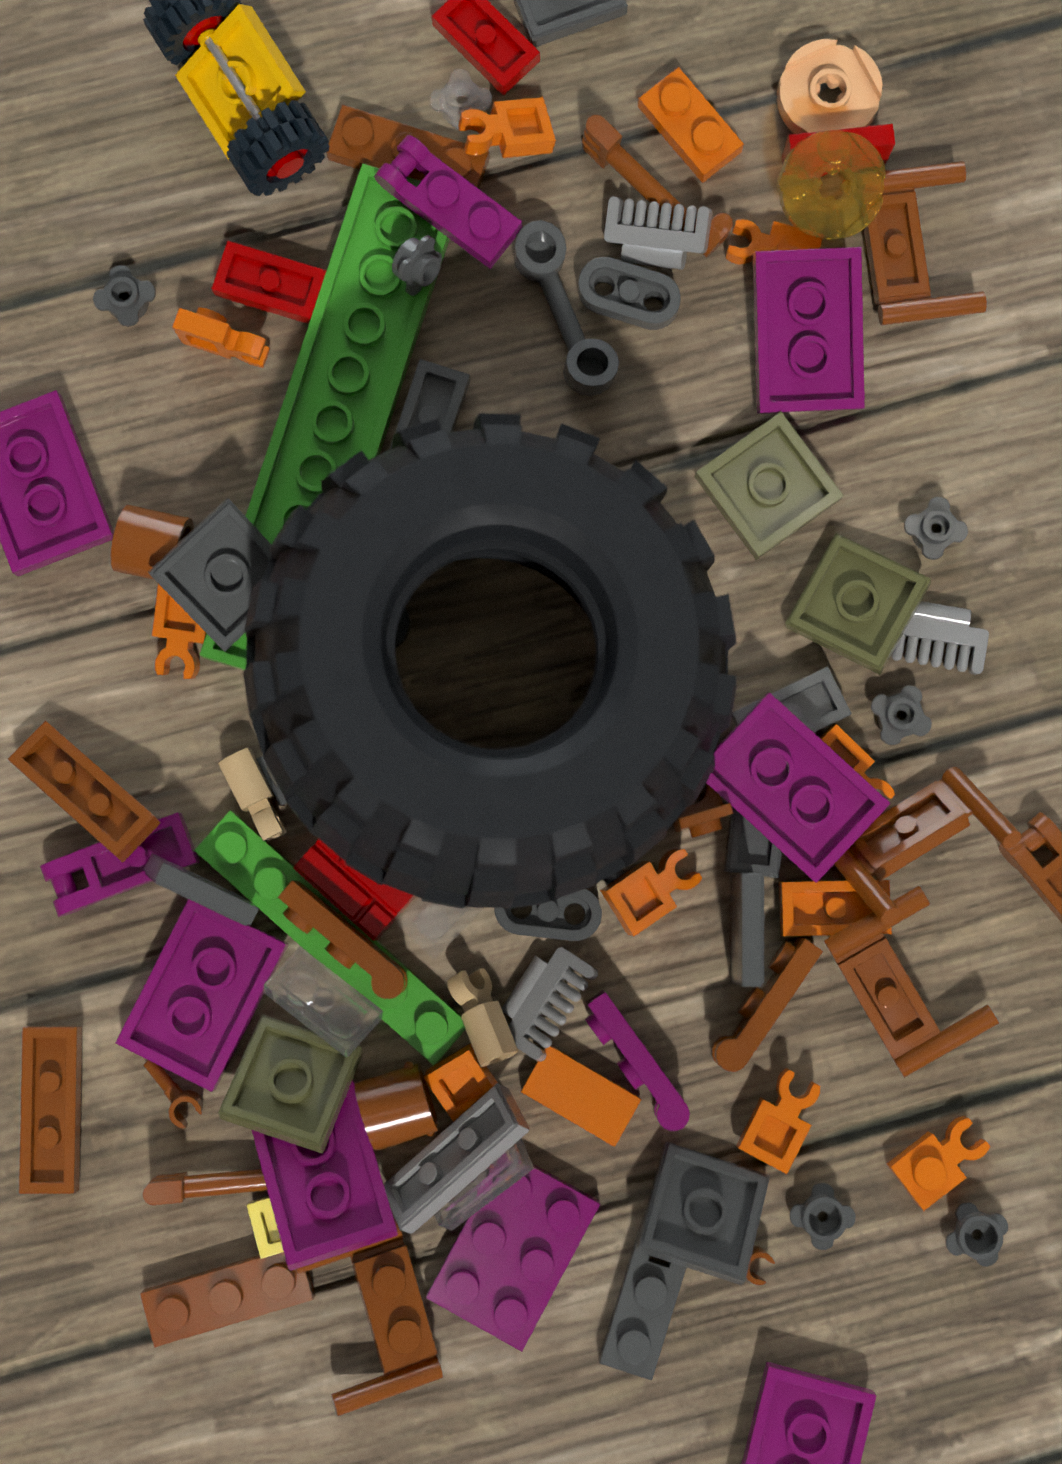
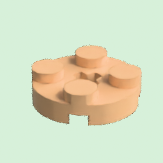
[777,39,883,134]

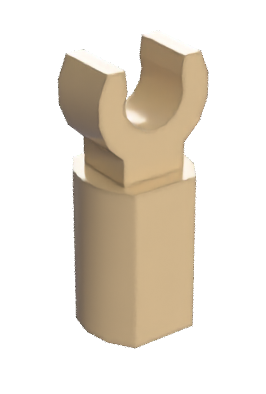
[218,748,288,842]
[447,968,518,1067]

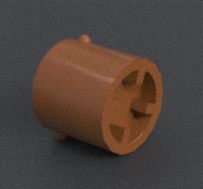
[111,504,194,580]
[355,1061,439,1151]

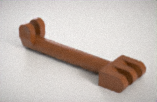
[582,115,733,258]
[143,1169,268,1205]

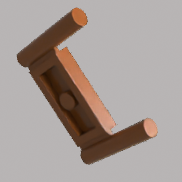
[858,161,987,325]
[834,767,1022,925]
[824,886,999,1078]
[295,1218,443,1416]

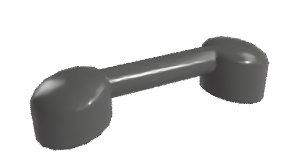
[513,220,619,396]

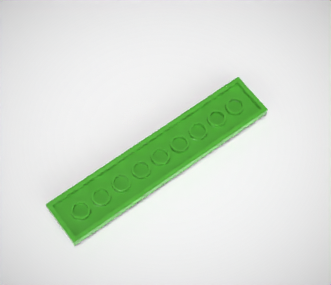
[200,163,450,671]

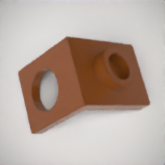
[673,783,733,838]

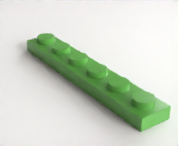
[194,810,466,1066]

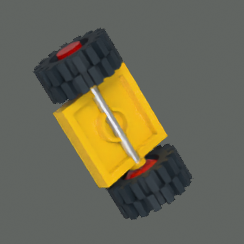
[143,0,330,196]

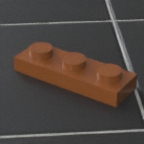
[326,104,490,189]
[8,720,160,863]
[19,1026,82,1194]
[140,1252,316,1348]

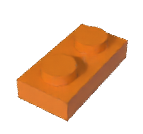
[638,67,744,183]
[779,880,892,936]

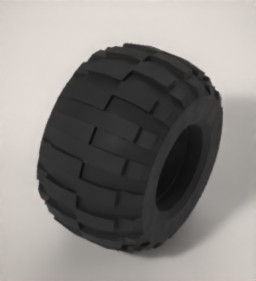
[243,413,737,910]

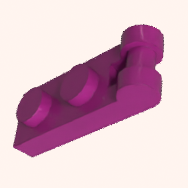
[374,135,522,269]
[40,812,200,917]
[585,990,690,1131]

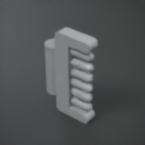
[604,196,712,270]
[892,601,989,675]
[501,947,598,1062]

